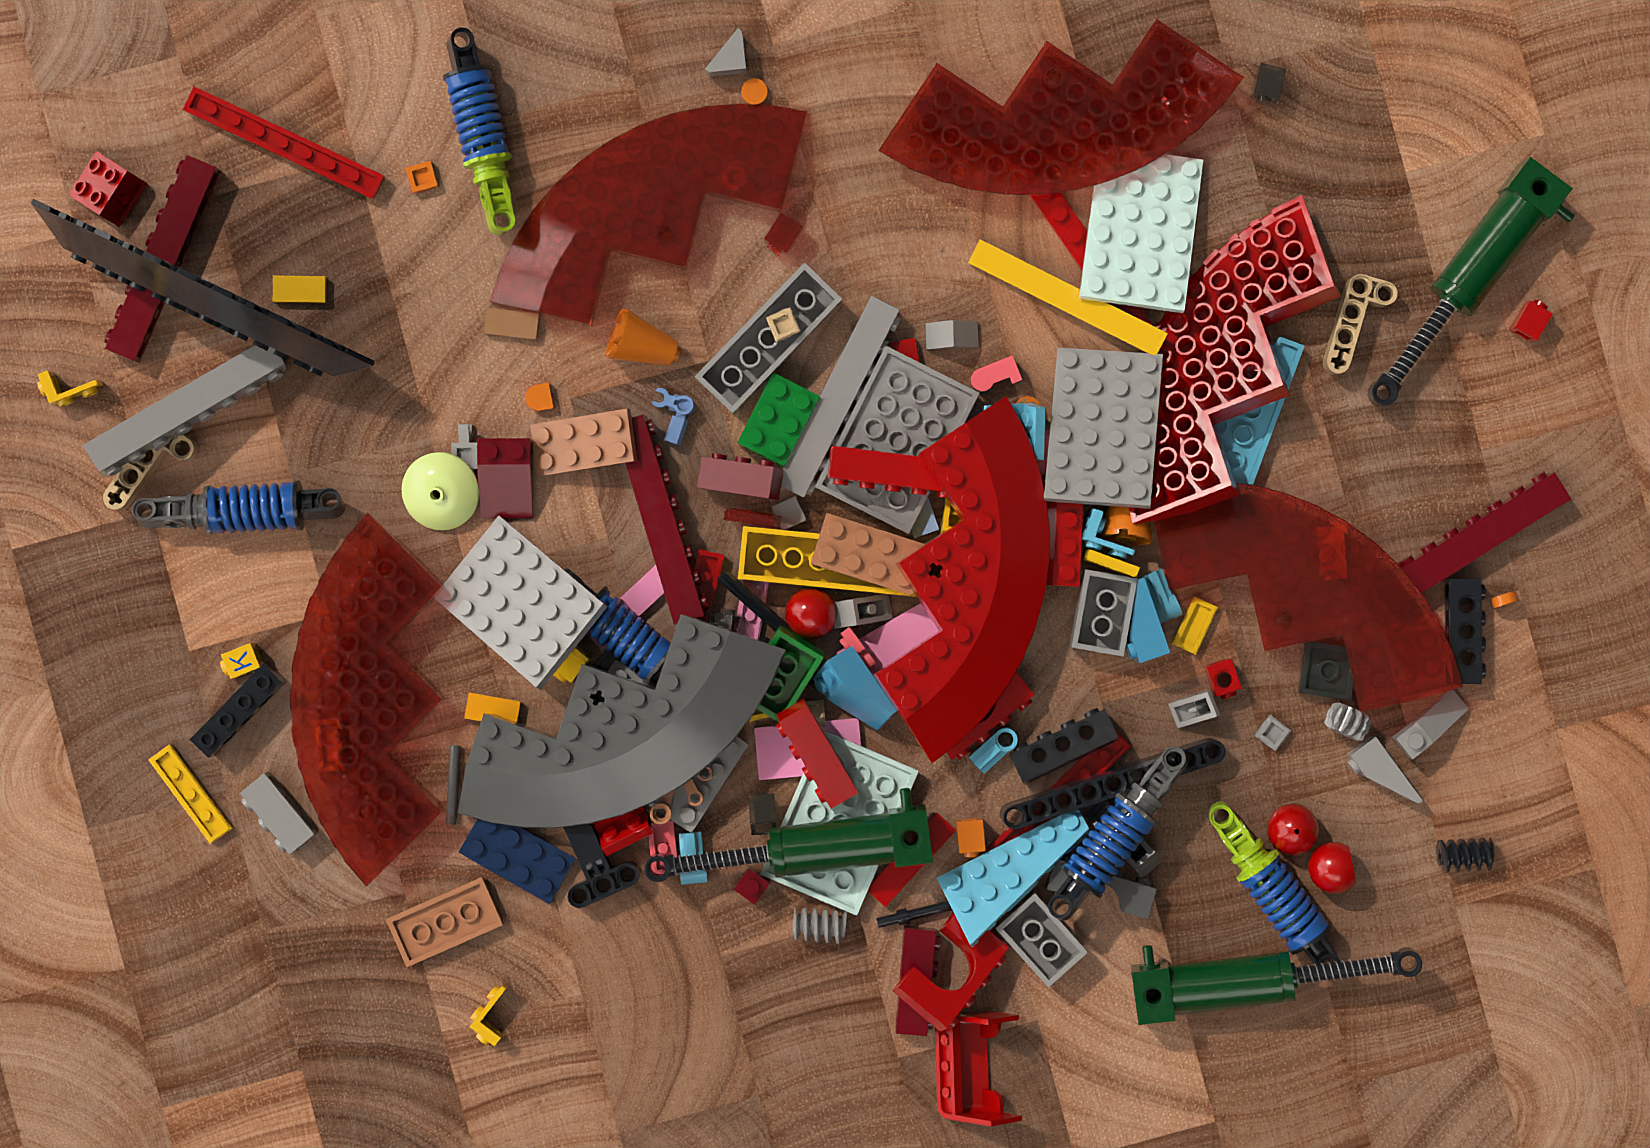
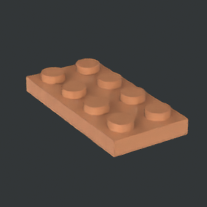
[530,409,638,477]
[810,513,925,596]
[386,876,504,967]

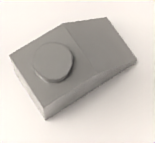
[834,594,893,629]

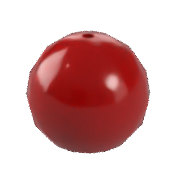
[785,588,835,640]
[1267,803,1319,856]
[1308,842,1357,894]

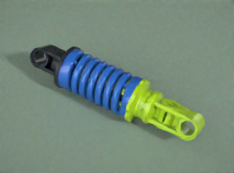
[442,27,516,236]
[1209,801,1341,965]

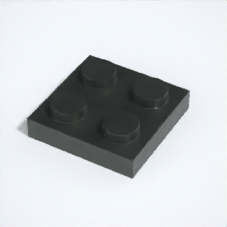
[1298,641,1359,700]

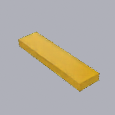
[149,744,233,844]

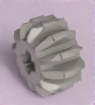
[1324,703,1372,741]

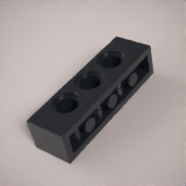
[1444,579,1486,684]
[189,663,287,758]
[1009,708,1119,785]

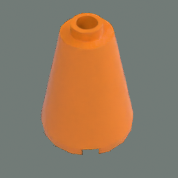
[606,308,681,366]
[1100,506,1152,547]

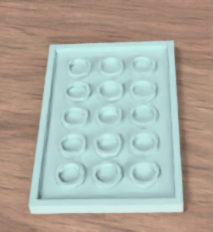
[1079,145,1203,313]
[760,729,919,915]

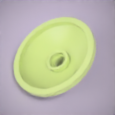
[402,452,479,530]

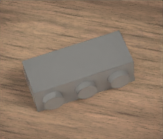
[240,772,318,854]

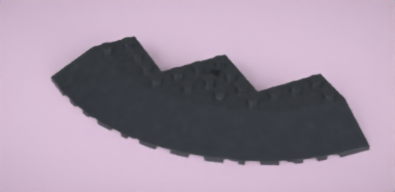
[31,199,375,377]

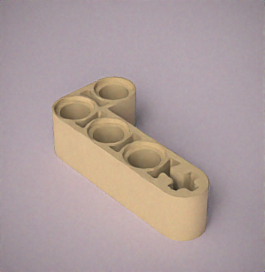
[1323,274,1398,375]
[103,434,199,510]

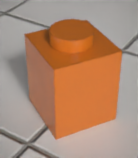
[955,818,986,857]

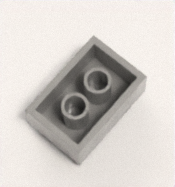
[1069,569,1138,657]
[994,890,1088,988]

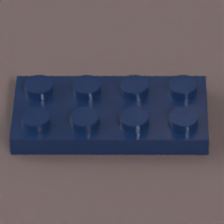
[459,819,576,904]

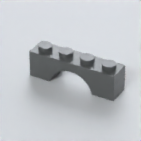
[1045,855,1157,919]

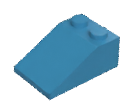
[1125,577,1170,663]
[813,646,897,730]

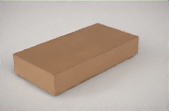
[484,308,540,340]

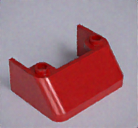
[935,1011,1022,1127]

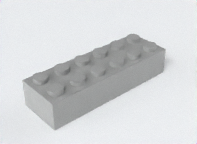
[695,262,842,415]

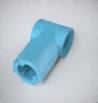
[1141,569,1182,624]
[969,726,1018,774]
[679,831,708,885]

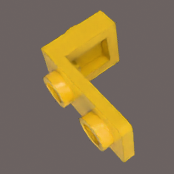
[37,370,104,407]
[470,982,509,1046]

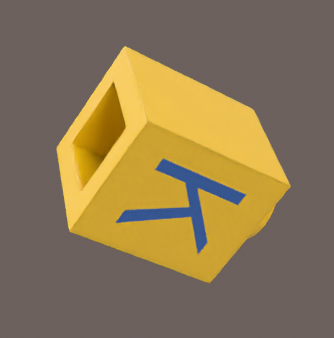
[220,642,264,679]

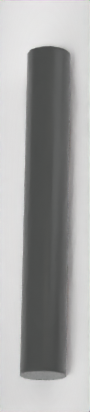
[446,745,460,825]

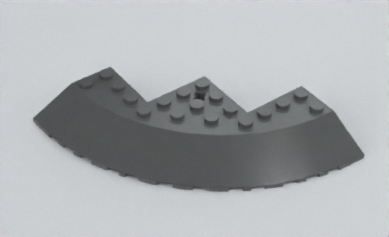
[458,614,786,828]

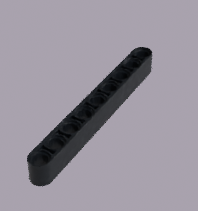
[999,738,1226,829]

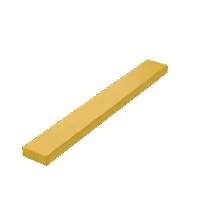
[968,239,1168,355]

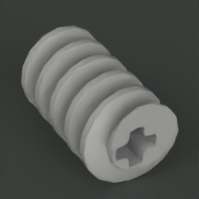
[792,906,847,944]

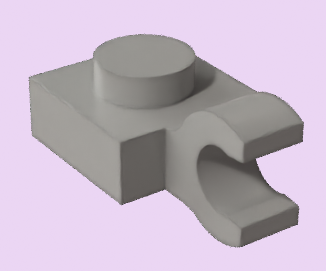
[451,424,477,469]

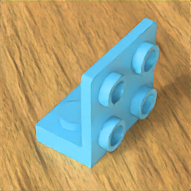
[984,403,1045,460]
[1082,509,1135,559]

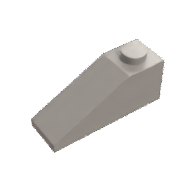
[1391,688,1469,759]
[1346,736,1423,804]

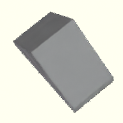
[705,28,747,77]
[925,320,979,350]
[1168,689,1220,728]

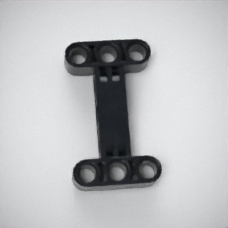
[563,823,641,908]

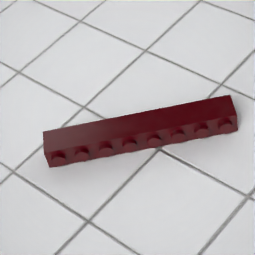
[104,155,221,363]
[625,414,710,625]
[1372,471,1571,611]

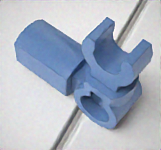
[652,388,695,446]

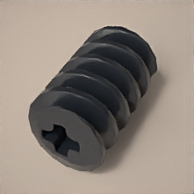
[1436,837,1494,873]

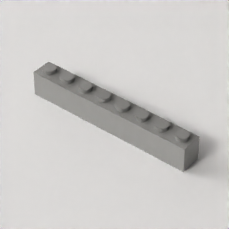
[781,296,901,498]
[83,345,286,478]

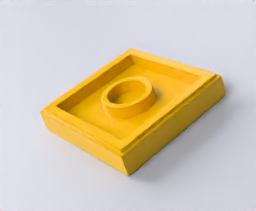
[1082,549,1140,577]

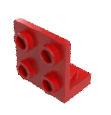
[69,152,147,227]
[592,806,653,856]

